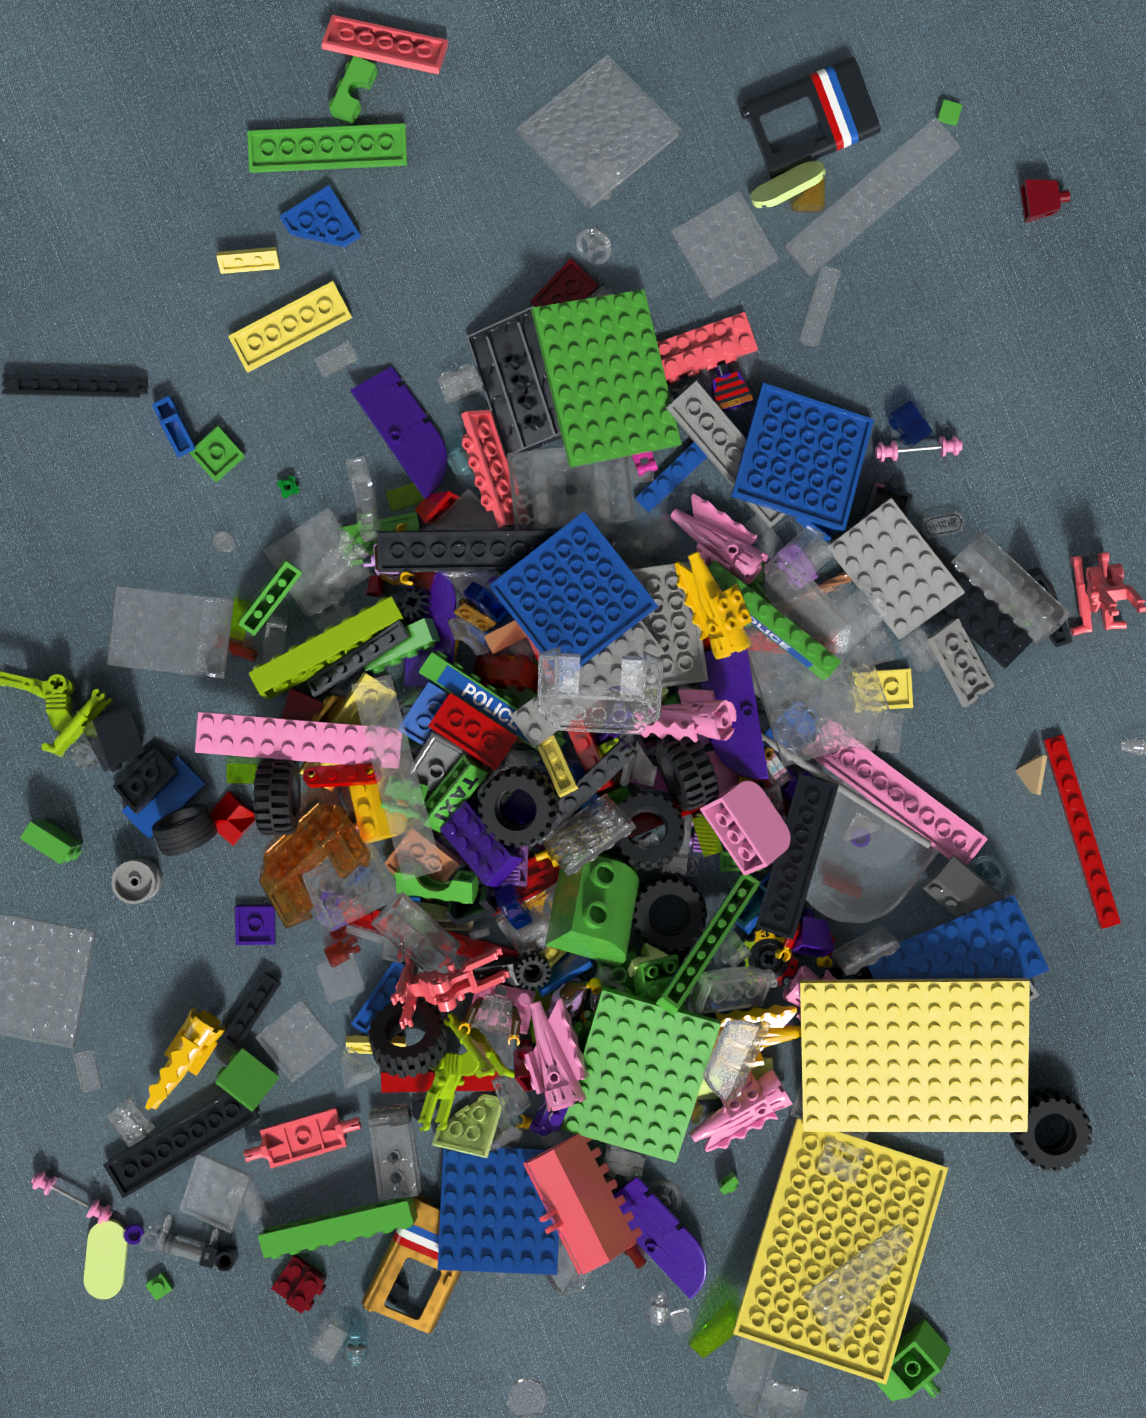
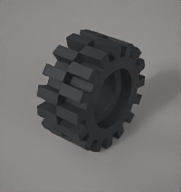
[513,950,551,990]

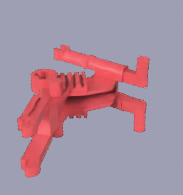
[1070,552,1146,636]
[390,947,510,1029]

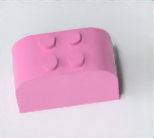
[700,781,790,876]

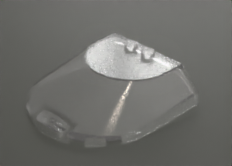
[806,778,939,923]

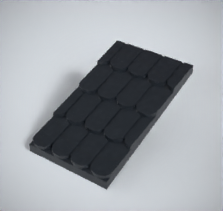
[466,306,562,460]

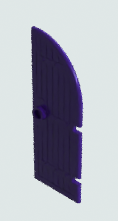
[350,366,447,499]
[404,571,456,686]
[701,648,769,779]
[613,1176,707,1299]

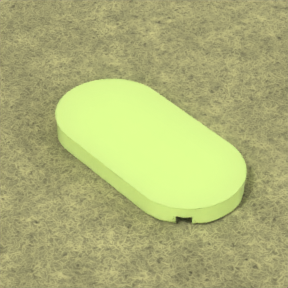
[750,161,826,208]
[84,1219,128,1299]

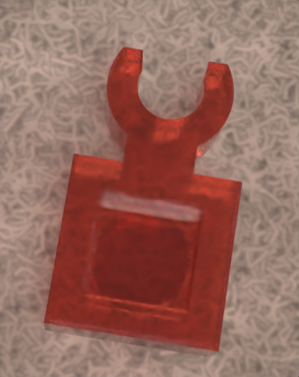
[323,937,361,968]

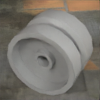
[111,858,163,904]

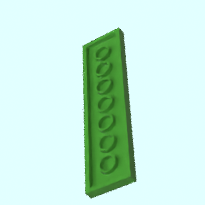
[247,123,408,173]

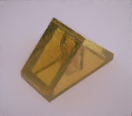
[791,176,825,212]

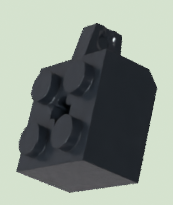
[860,473,913,520]

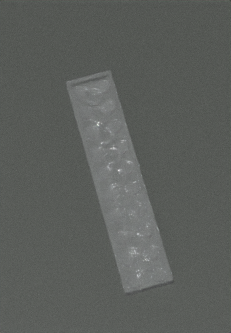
[784,117,961,278]
[351,675,442,881]

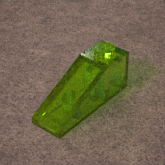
[689,1301,739,1359]

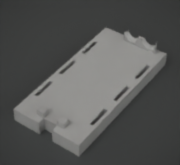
[927,618,994,707]

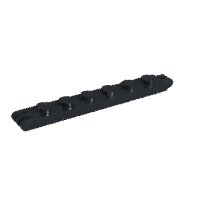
[2,374,148,398]
[528,738,638,848]

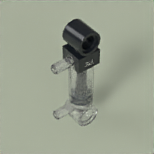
[140,1215,239,1272]

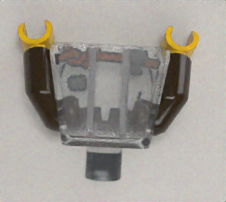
[459,985,521,1046]

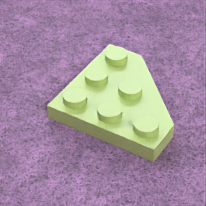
[432,1094,504,1158]

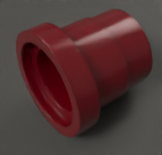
[365,575,386,597]

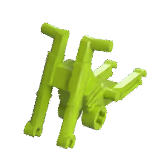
[0,671,113,757]
[418,1013,515,1131]

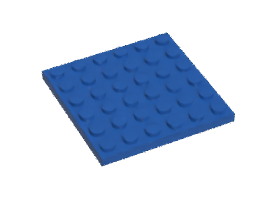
[731,383,874,532]
[489,511,659,681]
[437,1147,559,1275]

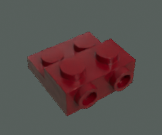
[271,1254,327,1314]

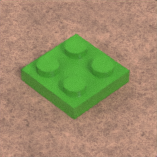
[190,426,246,483]

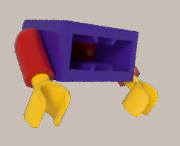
[775,909,835,968]

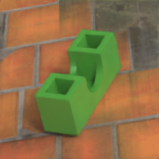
[329,56,378,126]

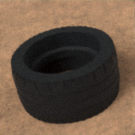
[151,803,218,856]

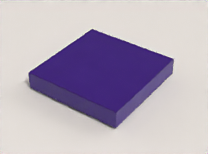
[235,905,276,945]

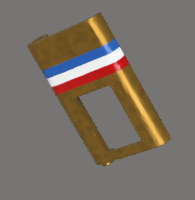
[362,1194,462,1333]

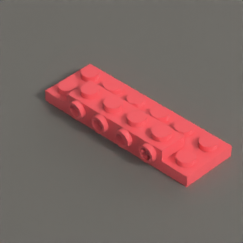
[322,15,448,74]
[657,312,758,384]
[461,410,529,528]

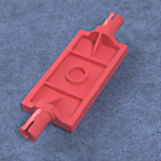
[244,1107,362,1168]

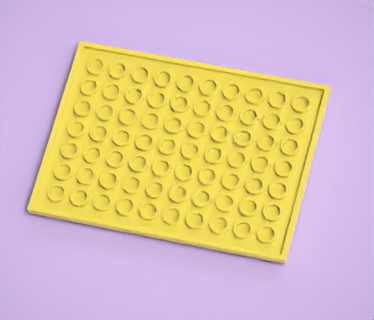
[800,978,1030,1132]
[732,1118,948,1385]

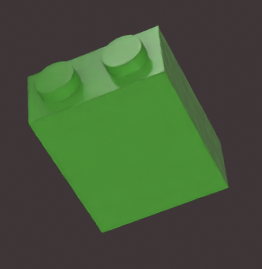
[20,819,83,864]
[215,1048,280,1112]

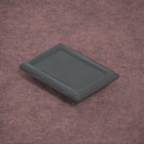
[403,730,472,799]

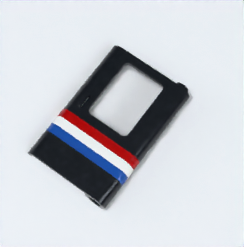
[740,56,881,178]

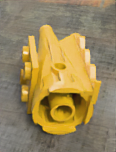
[675,551,752,659]
[709,1005,801,1070]
[145,1007,226,1110]

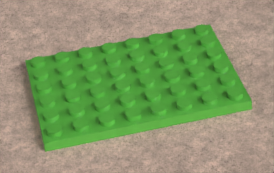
[531,289,682,468]
[561,987,721,1163]

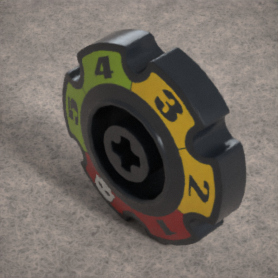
[736,928,800,990]

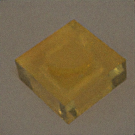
[690,1100,703,1124]

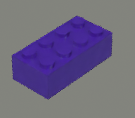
[440,801,524,887]

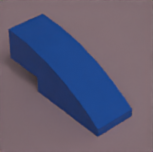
[152,396,196,458]

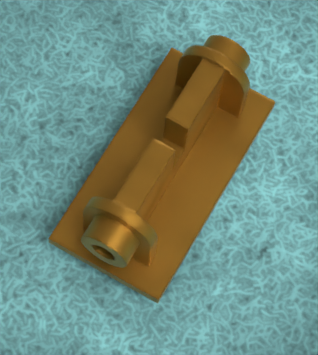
[453,597,497,632]

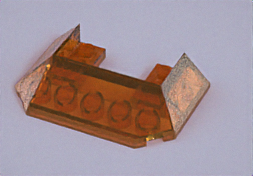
[259,804,371,929]

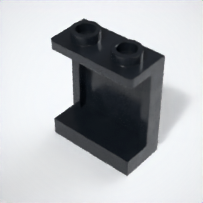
[446,883,502,926]

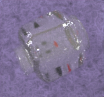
[645,1292,672,1325]

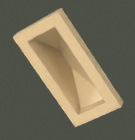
[1015,755,1047,795]

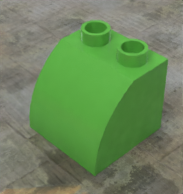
[545,852,639,966]

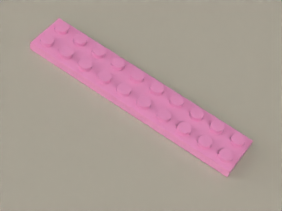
[195,711,402,769]
[805,720,988,866]

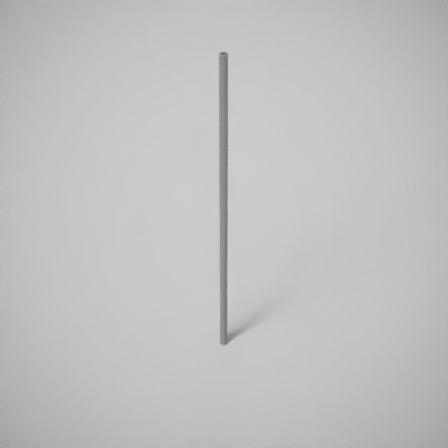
[676,684,932,848]

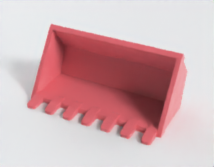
[523,1133,642,1275]

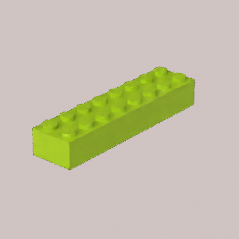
[249,597,406,701]

